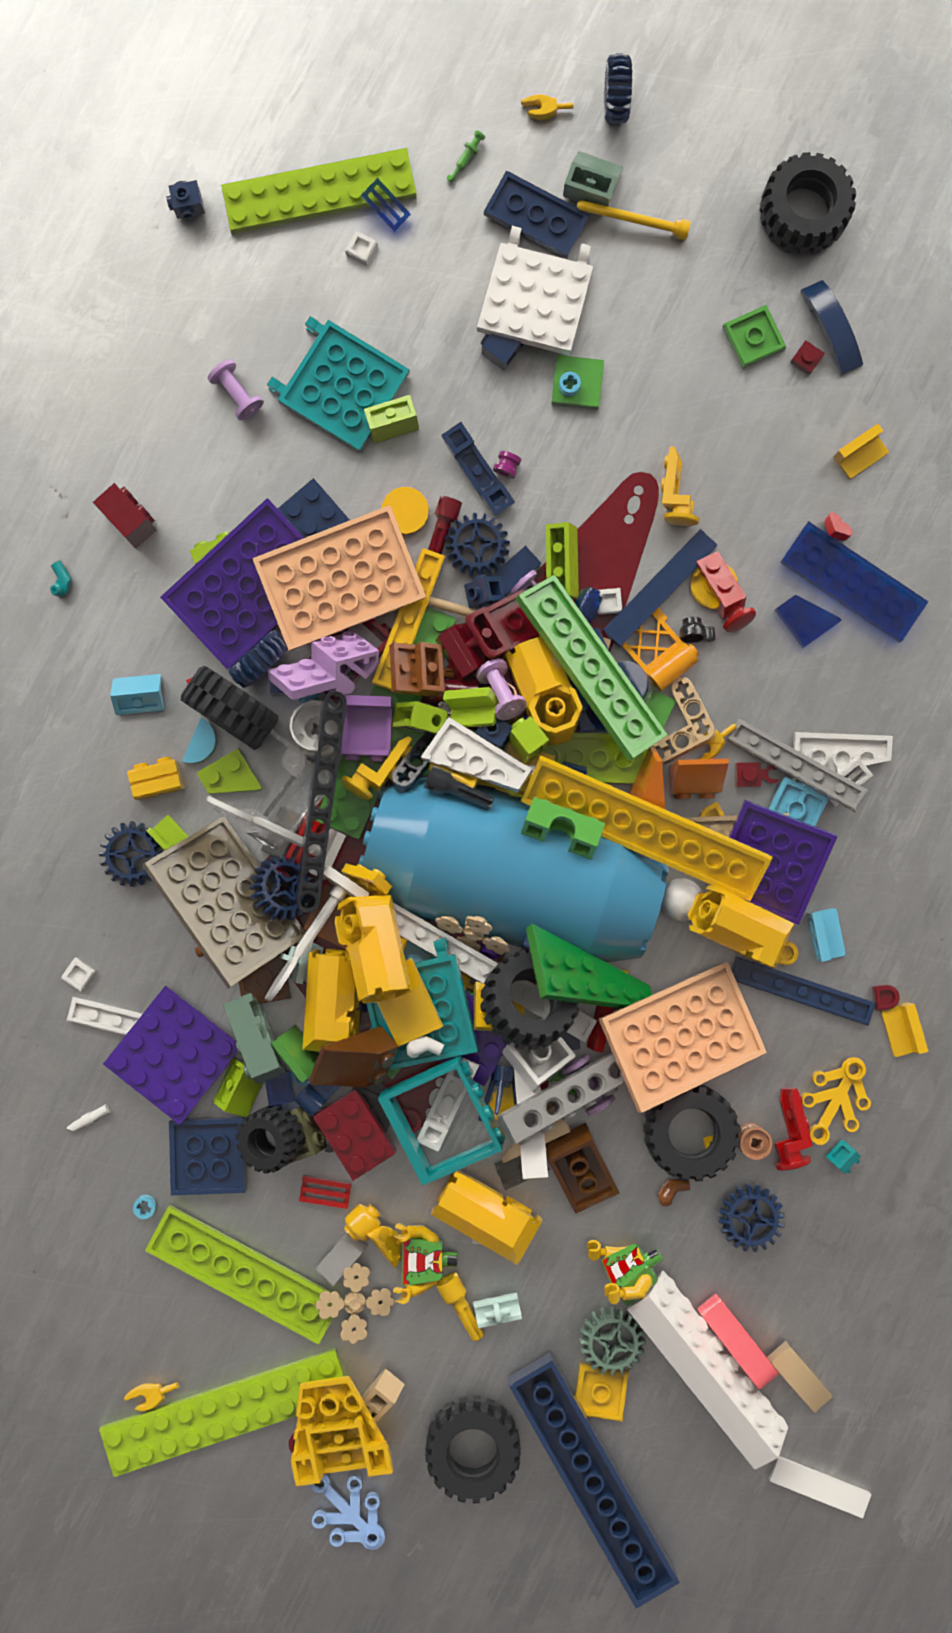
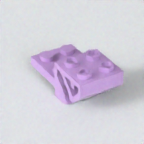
[268,631,379,700]

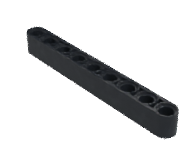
[295,691,347,913]

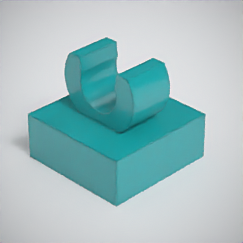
[826,1139,861,1174]

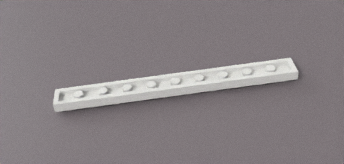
[393,903,597,1042]

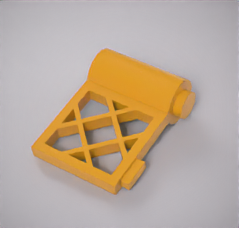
[621,608,699,692]

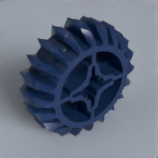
[604,53,633,124]
[445,513,510,578]
[229,630,288,688]
[99,821,163,887]
[248,855,314,922]
[718,1184,785,1252]

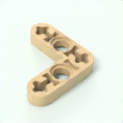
[653,677,716,765]

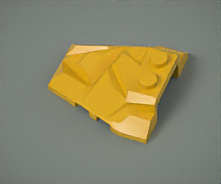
[291,1376,394,1486]

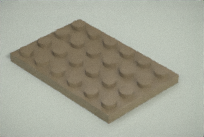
[142,816,306,989]

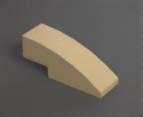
[767,1341,833,1413]

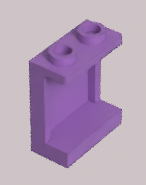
[340,695,393,762]

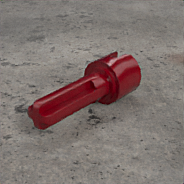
[428,495,463,554]

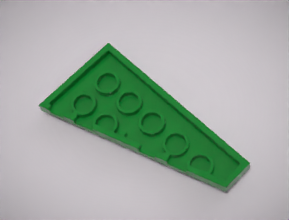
[526,924,653,1008]

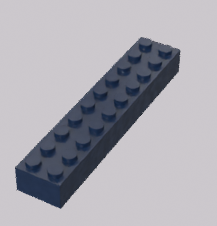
[508,1352,680,1609]

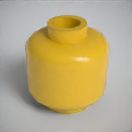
[344,1204,381,1242]

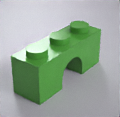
[521,797,605,860]

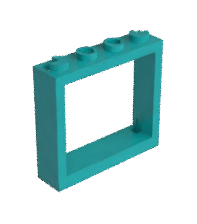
[378,1055,506,1186]

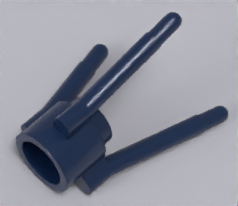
[478,1066,517,1121]

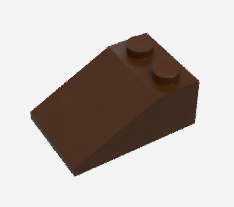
[309,1026,399,1087]
[545,1123,620,1214]

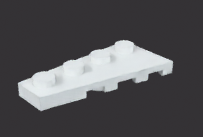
[421,717,532,792]
[791,732,893,781]

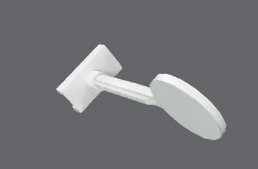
[206,796,346,880]
[265,865,369,1001]

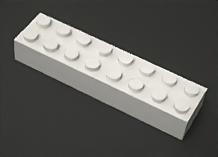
[627,1270,788,1470]

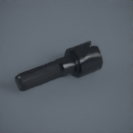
[424,765,494,810]

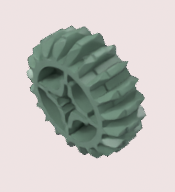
[579,1306,646,1376]

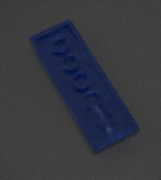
[780,521,929,643]

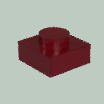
[791,340,825,376]

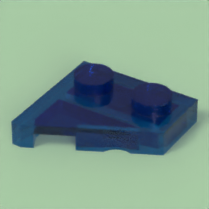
[775,595,842,648]

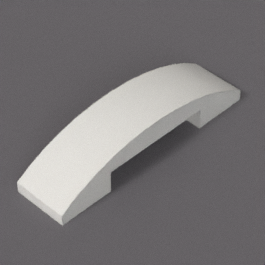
[417,1056,479,1151]

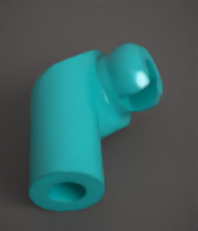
[50,560,72,597]

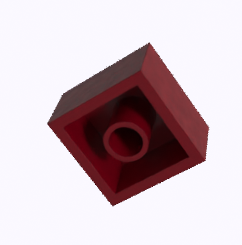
[93,483,157,549]

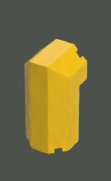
[505,637,582,746]
[688,885,794,969]
[334,895,412,1004]
[302,949,361,1052]
[431,1169,543,1265]

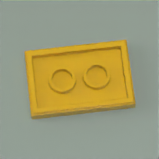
[377,958,443,1046]

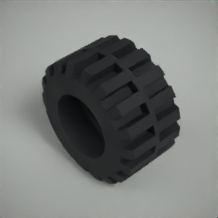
[236,1105,305,1174]

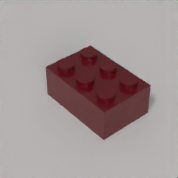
[313,1087,397,1181]

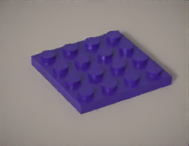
[708,799,838,925]
[103,986,239,1125]

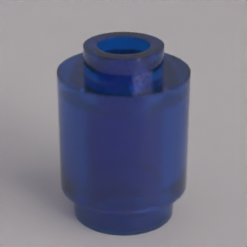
[575,586,603,624]

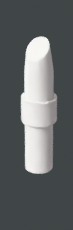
[66,1104,111,1132]

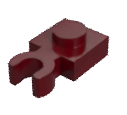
[735,762,778,787]

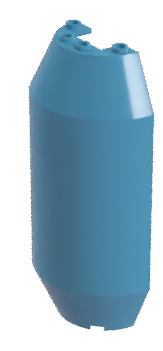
[358,777,668,962]

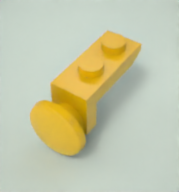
[661,447,700,527]
[341,736,412,800]

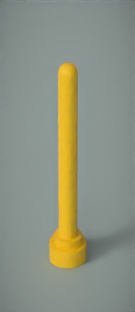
[577,200,691,241]

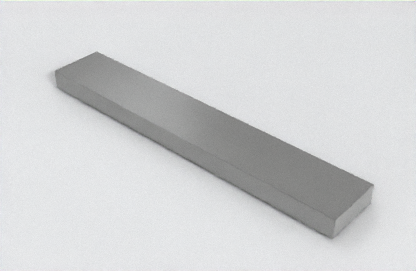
[727,718,868,812]

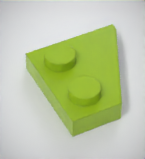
[197,748,263,794]

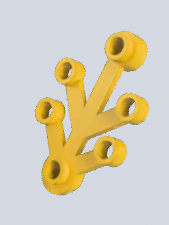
[801,1057,871,1145]

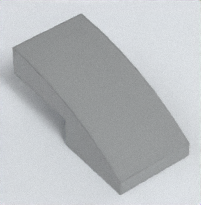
[315,1232,368,1286]

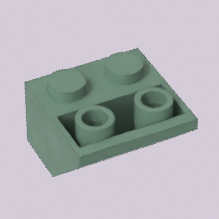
[563,151,623,207]

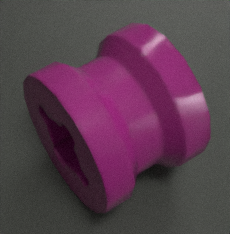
[493,451,522,479]

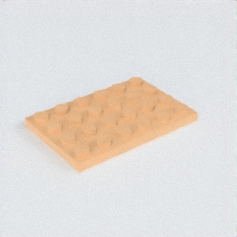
[252,505,426,651]
[599,962,767,1113]

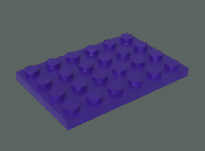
[160,498,304,670]

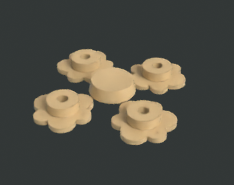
[435,916,510,954]
[315,1263,394,1344]

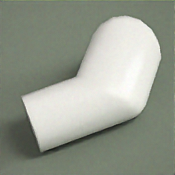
[407,1036,445,1058]

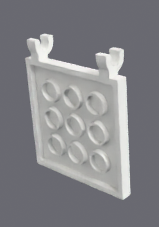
[477,226,593,355]

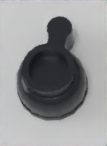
[679,617,715,643]

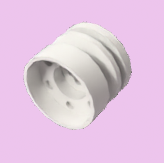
[290,700,342,758]

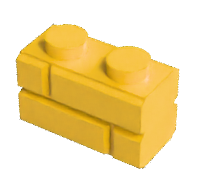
[127,757,185,801]

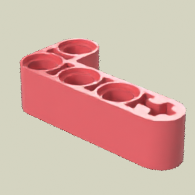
[697,1293,780,1390]

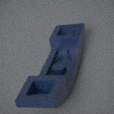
[800,280,863,375]
[441,422,515,516]

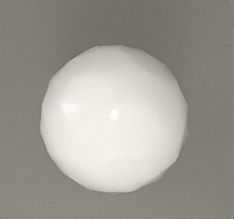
[661,878,703,922]

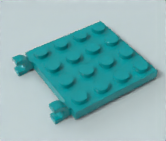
[267,316,410,452]
[367,937,479,1070]

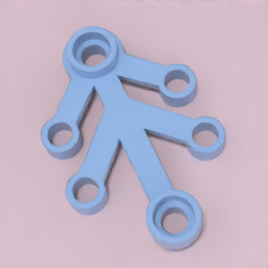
[310,1473,385,1550]

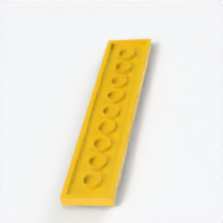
[521,756,772,901]

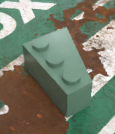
[223,993,285,1084]

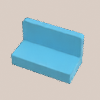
[110,674,164,715]
[807,908,845,962]

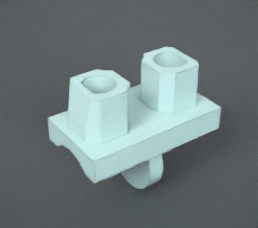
[280,940,323,984]
[473,1293,522,1328]

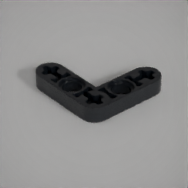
[392,734,436,792]

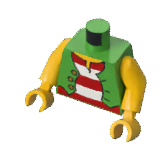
[393,1223,457,1304]
[587,1240,664,1307]

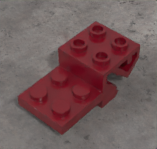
[435,589,540,682]

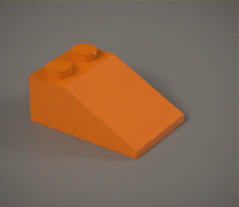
[629,746,665,809]
[669,759,729,799]

